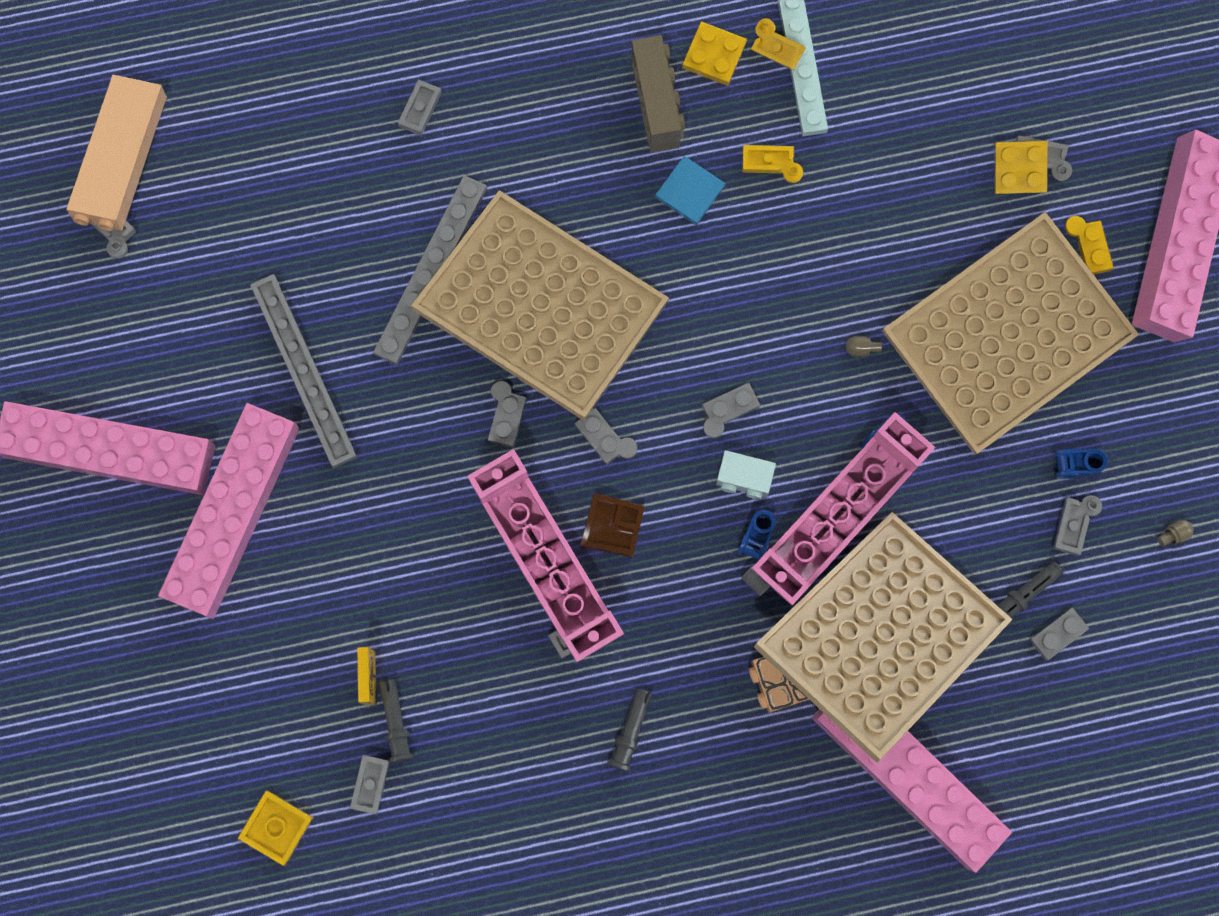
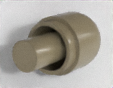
[845,336,882,357]
[1157,520,1194,546]

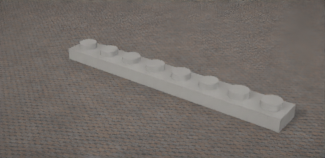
[373,175,487,365]
[250,274,357,468]

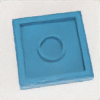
[655,156,726,226]

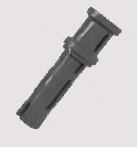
[997,561,1064,618]
[379,679,414,763]
[607,688,652,772]

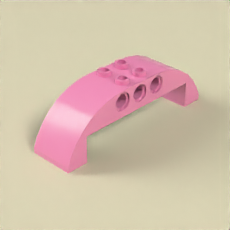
[752,412,936,605]
[467,449,624,662]

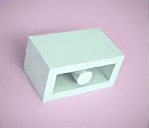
[716,450,776,500]

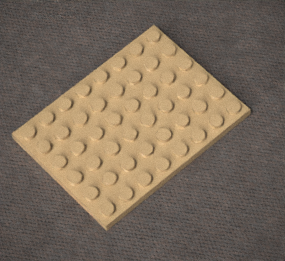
[411,190,669,421]
[882,212,1139,455]
[754,512,1012,763]

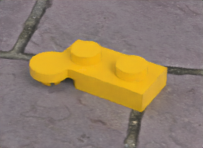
[751,18,806,71]
[742,145,803,183]
[1065,216,1114,275]

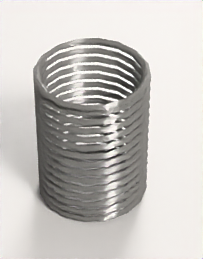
[741,565,770,596]

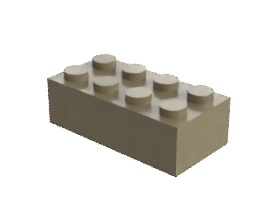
[631,35,685,153]

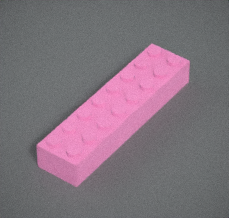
[1132,130,1219,342]
[0,401,216,496]
[158,403,300,620]
[811,709,1012,873]

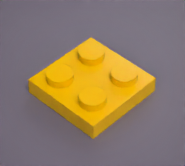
[682,21,747,86]
[994,141,1048,194]

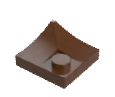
[579,493,645,558]

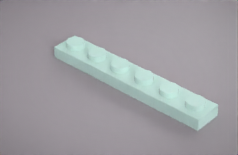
[777,0,828,136]

